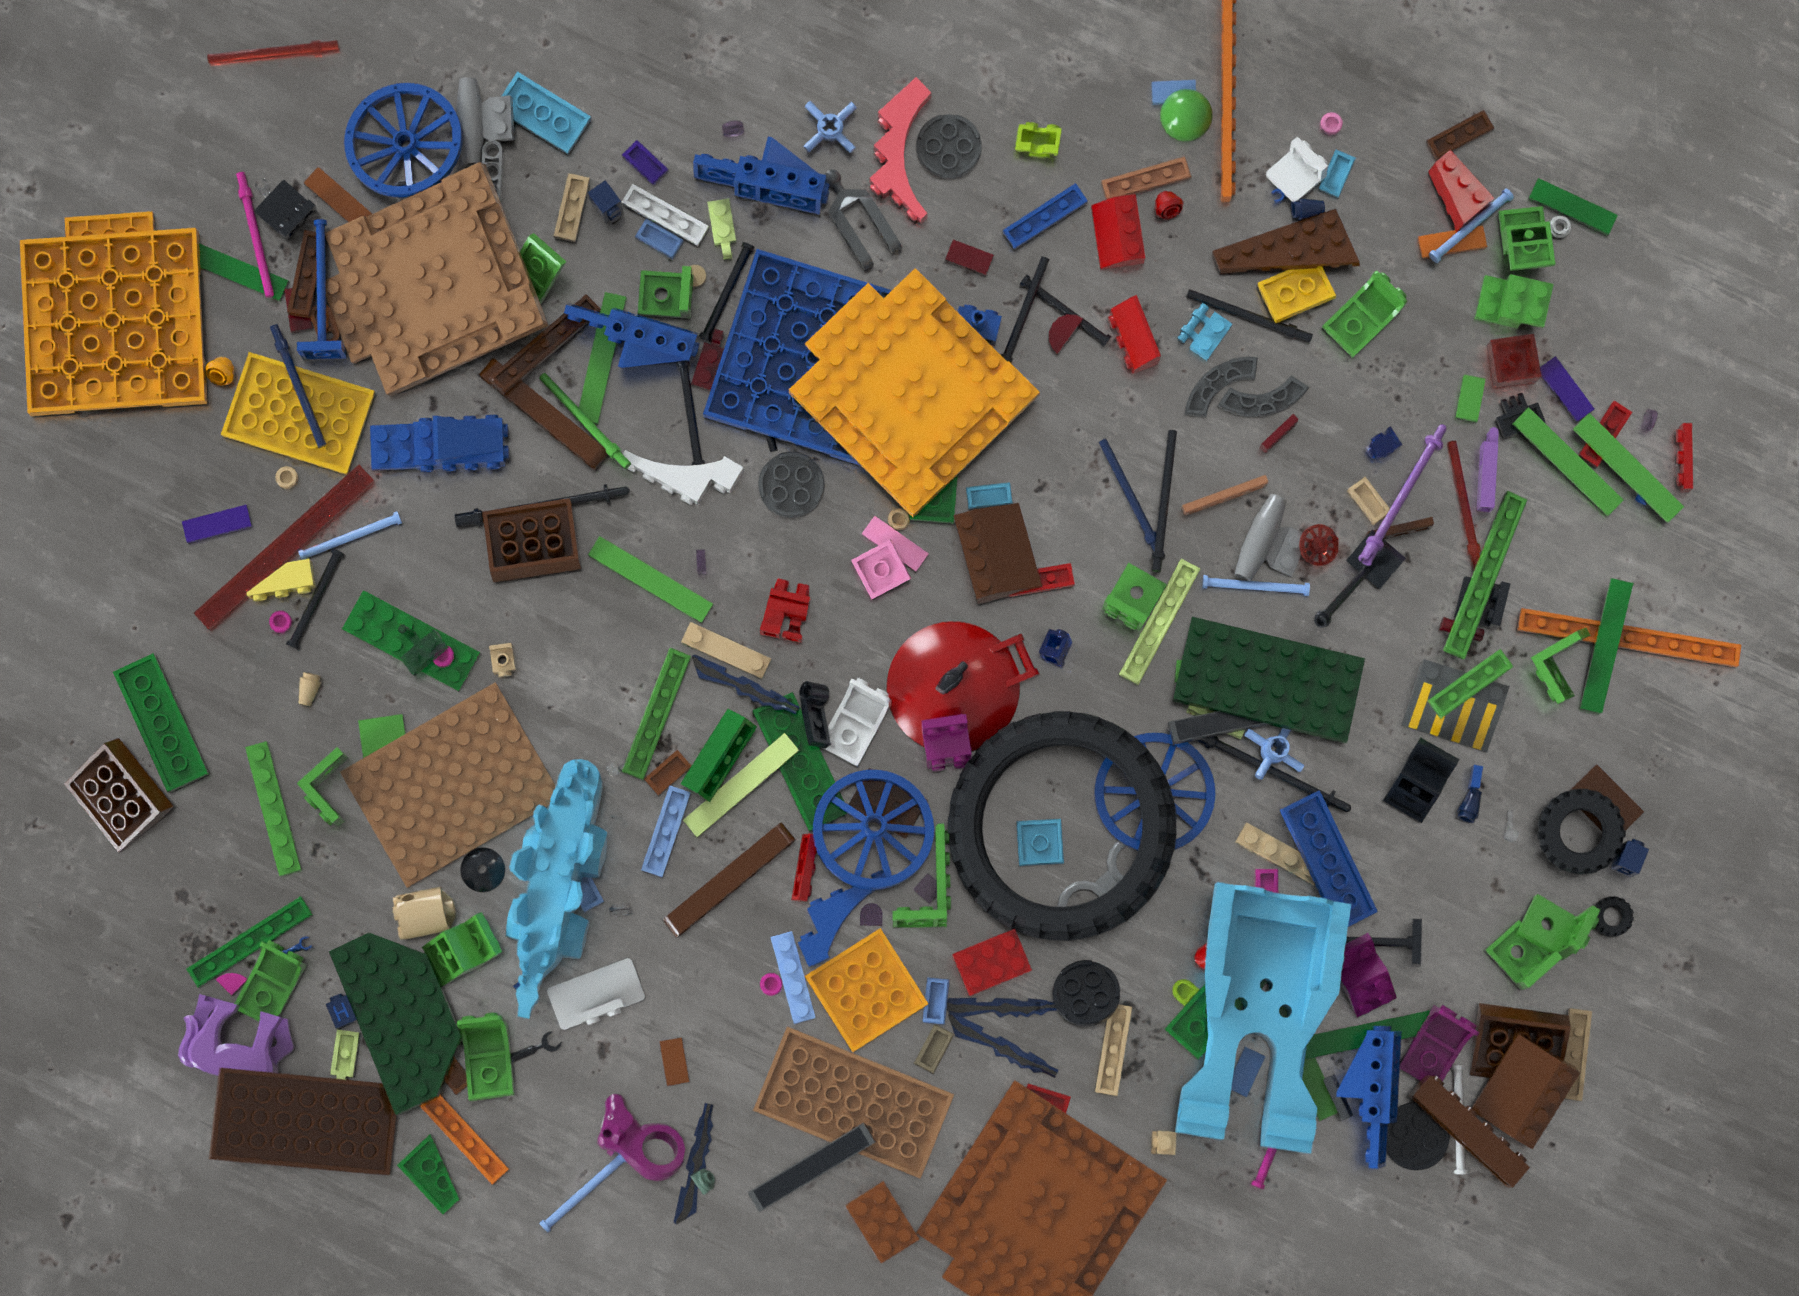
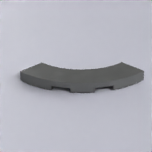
[1184,357,1258,418]
[1217,375,1309,417]

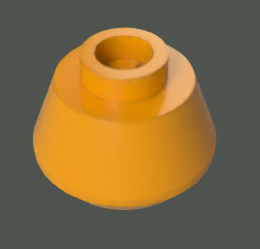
[205,357,234,386]

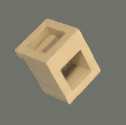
[489,643,517,678]
[1151,1131,1176,1155]

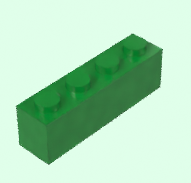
[681,709,757,802]

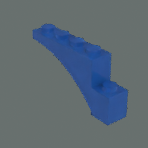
[798,869,885,968]

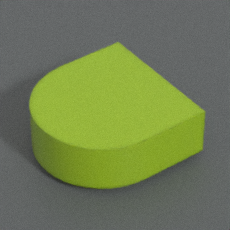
[1172,979,1200,1007]

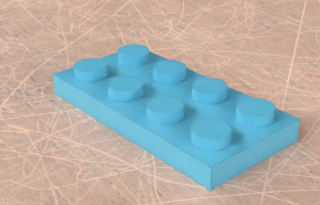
[502,72,592,154]

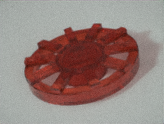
[1299,524,1339,566]

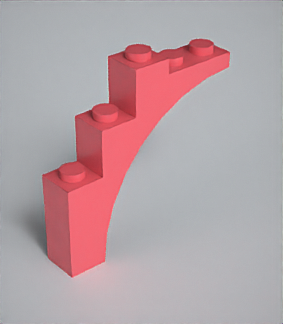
[869,77,931,224]

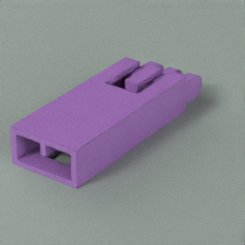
[1476,427,1499,512]

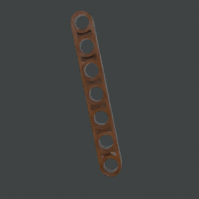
[479,358,608,470]
[662,822,796,938]

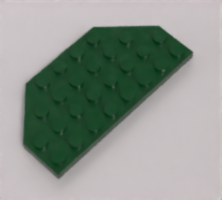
[329,933,462,1116]

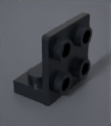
[255,180,316,241]
[1454,576,1511,630]

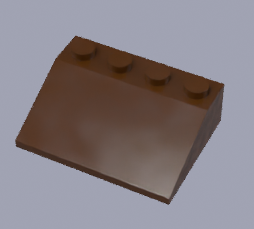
[482,498,581,582]
[953,503,1042,604]
[64,738,174,853]
[1469,1003,1571,1078]
[1472,1033,1580,1149]

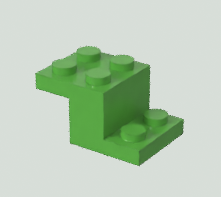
[1498,206,1555,271]
[1475,274,1554,329]
[422,912,502,987]

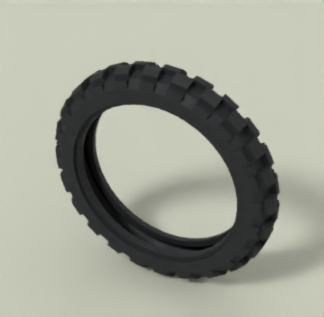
[948,711,1177,941]

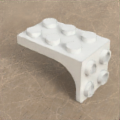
[823,678,891,767]

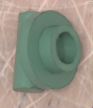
[690,1169,715,1195]

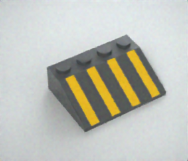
[1401,659,1510,753]

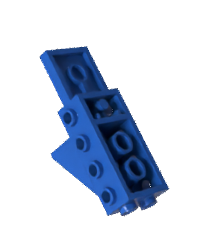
[693,136,829,215]
[564,303,700,368]
[370,415,509,472]
[1336,1025,1402,1169]

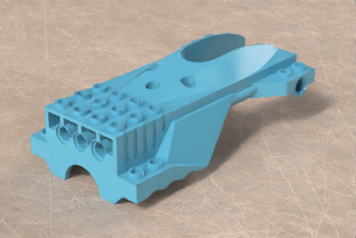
[1175,882,1351,1154]

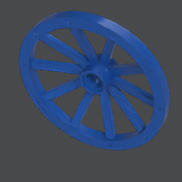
[344,83,463,197]
[1094,733,1215,851]
[813,769,934,890]

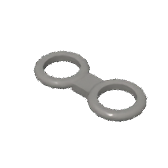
[1057,836,1141,907]

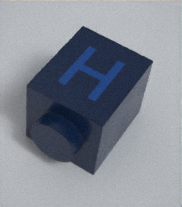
[326,993,357,1030]

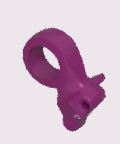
[597,1094,685,1181]

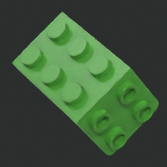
[520,233,567,304]
[1322,270,1407,358]
[234,940,307,1021]
[457,1013,515,1101]

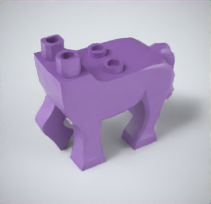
[178,994,295,1075]

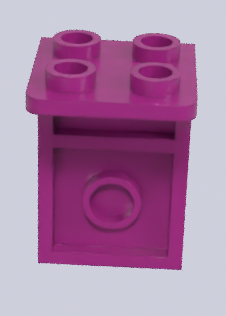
[1400,1005,1480,1081]

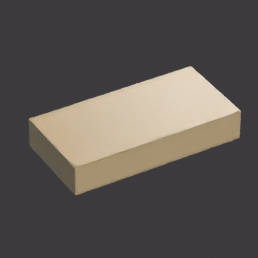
[1347,477,1390,526]

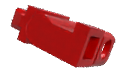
[760,578,810,643]

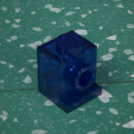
[1366,426,1402,462]
[1039,629,1072,667]

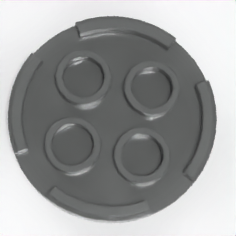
[916,114,982,179]
[758,452,825,518]

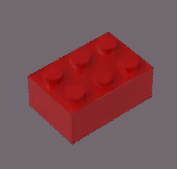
[952,929,1032,997]

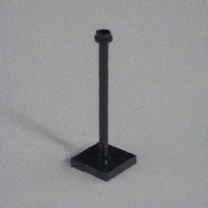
[1314,530,1406,628]
[1345,919,1422,967]

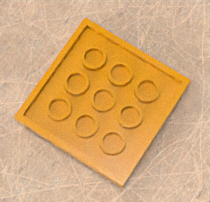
[805,928,928,1053]

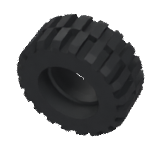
[1537,789,1626,874]

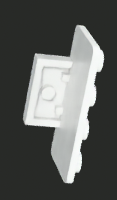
[547,958,645,1030]

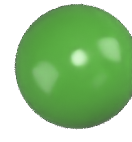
[1160,89,1213,141]

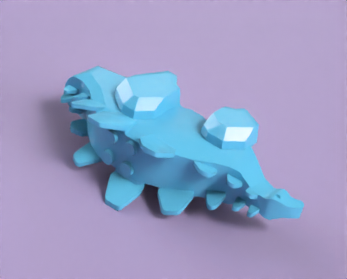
[506,759,608,1019]

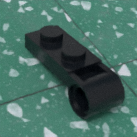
[799,681,831,749]

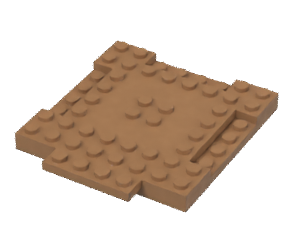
[325,162,549,396]

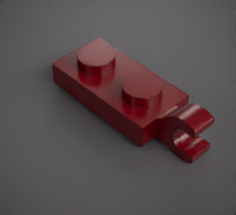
[691,329,724,391]

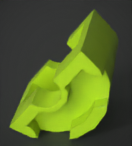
[1015,122,1062,158]

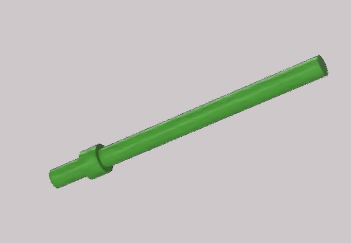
[539,373,631,469]

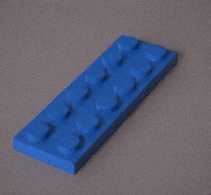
[1280,790,1378,927]

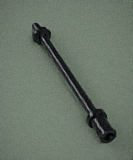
[454,484,630,528]
[1195,736,1351,812]

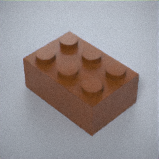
[845,1181,919,1264]

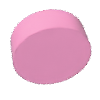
[1320,112,1343,136]

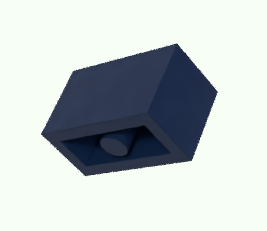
[587,180,623,223]
[1611,839,1649,877]

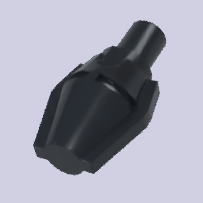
[936,661,968,694]

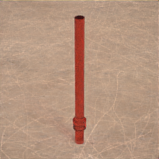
[207,40,339,63]
[1448,441,1481,570]

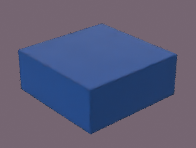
[1468,765,1483,790]

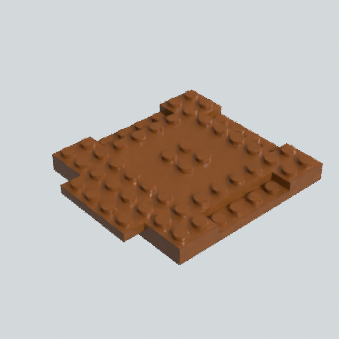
[916,1080,1167,1296]

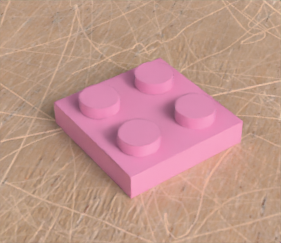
[851,539,912,599]

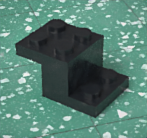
[1383,737,1460,823]

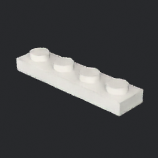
[622,184,709,246]

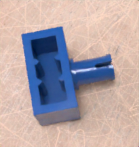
[958,304,1002,346]

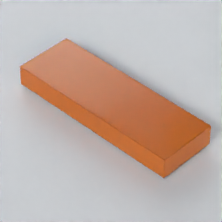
[1418,225,1487,259]

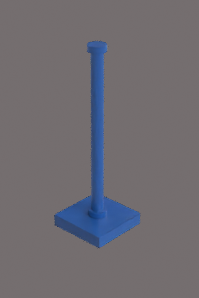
[297,219,347,360]

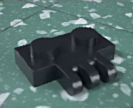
[1496,392,1546,439]

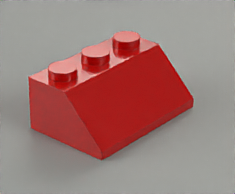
[1091,194,1145,270]
[1108,295,1161,374]

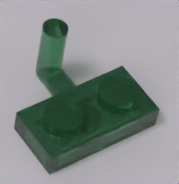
[398,625,449,676]

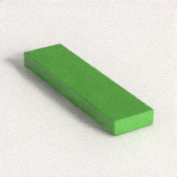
[1428,649,1514,719]

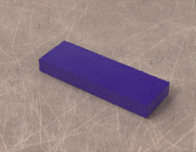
[1537,356,1595,423]
[182,505,253,544]

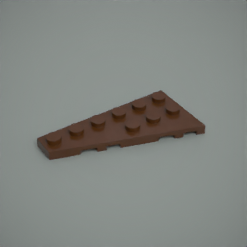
[1212,209,1360,273]

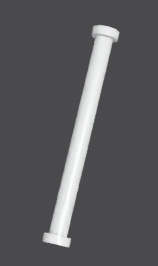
[1451,1065,1468,1174]

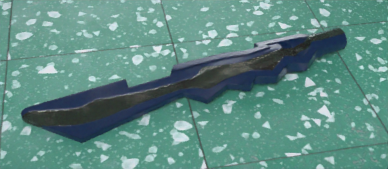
[692,655,800,714]
[946,998,1057,1018]
[948,1012,1058,1078]
[674,1103,713,1224]

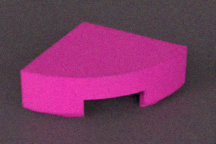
[216,973,247,996]

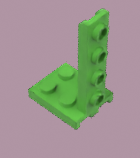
[893,824,951,928]

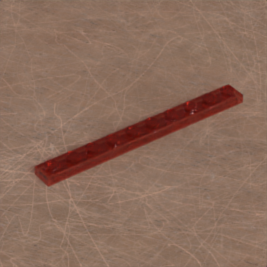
[194,465,375,630]

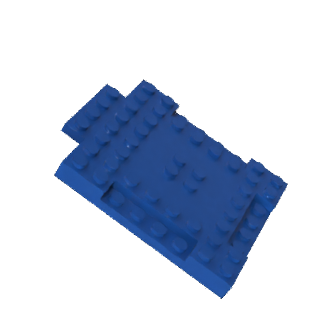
[703,249,892,466]

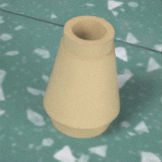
[298,672,322,706]

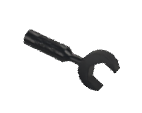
[511,1031,562,1063]

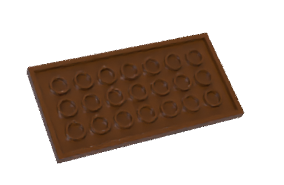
[209,1067,396,1176]

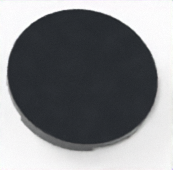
[1053,960,1120,1027]
[1386,1102,1450,1170]

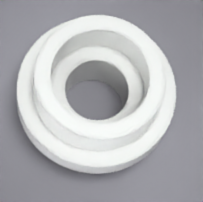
[1550,216,1571,238]

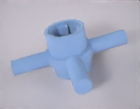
[803,101,857,153]
[1244,728,1304,780]

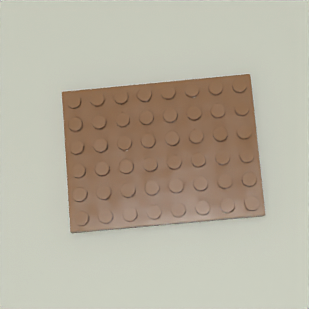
[340,682,556,888]

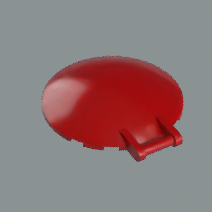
[887,621,1040,752]

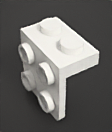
[1266,136,1328,202]

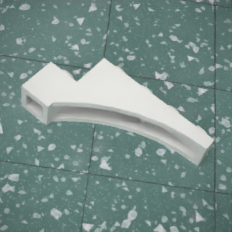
[623,450,744,505]

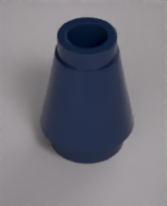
[1291,198,1325,220]
[1457,788,1482,823]

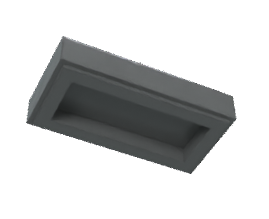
[1323,1074,1353,1120]

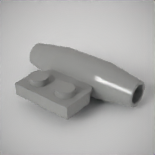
[456,77,514,167]
[1235,494,1310,581]

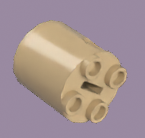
[393,887,456,940]

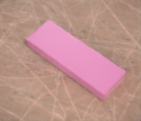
[862,516,929,572]

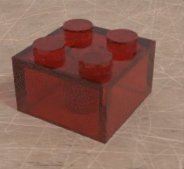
[1487,334,1541,388]

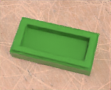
[1455,374,1486,423]

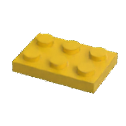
[1257,266,1336,324]

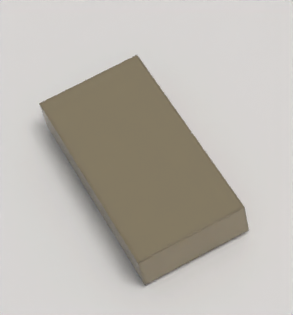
[914,1024,955,1074]

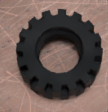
[1595,896,1634,937]

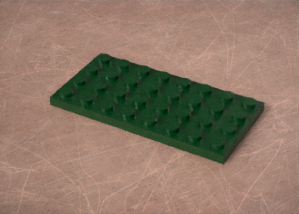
[1172,616,1365,743]

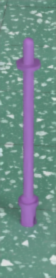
[1358,424,1447,565]

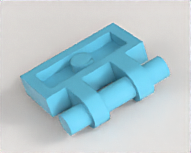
[1177,303,1233,361]

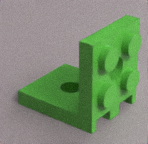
[638,266,694,319]
[1102,563,1167,631]
[1531,628,1590,704]
[297,747,349,827]
[1517,894,1600,961]
[1485,920,1562,991]

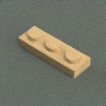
[554,173,590,243]

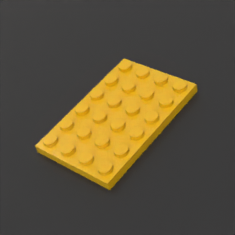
[221,352,376,475]

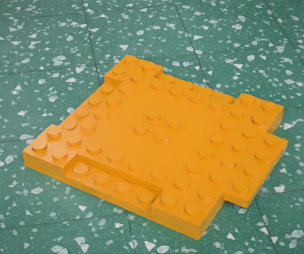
[20,211,208,416]
[789,268,1040,517]

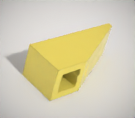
[247,559,316,601]

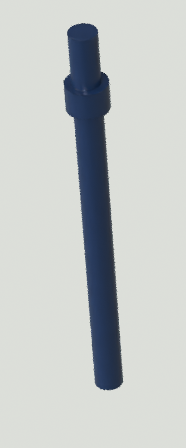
[270,324,327,448]
[1099,439,1166,556]

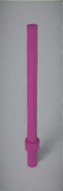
[236,172,274,298]

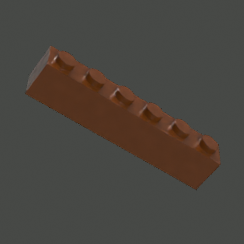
[1408,1075,1530,1188]

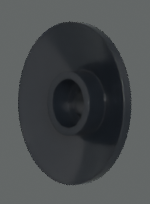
[460,848,505,892]

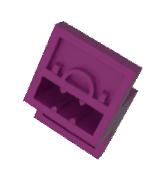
[921,714,972,772]
[1340,933,1397,1018]

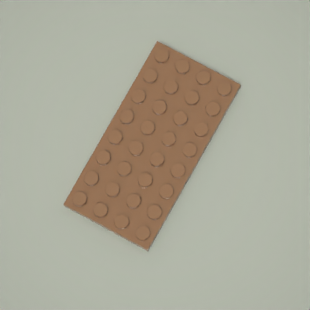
[753,1027,954,1179]

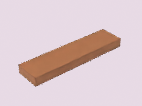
[1101,156,1191,200]
[1181,475,1268,516]

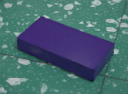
[622,140,669,186]

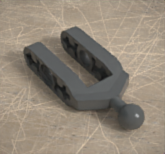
[825,169,902,271]

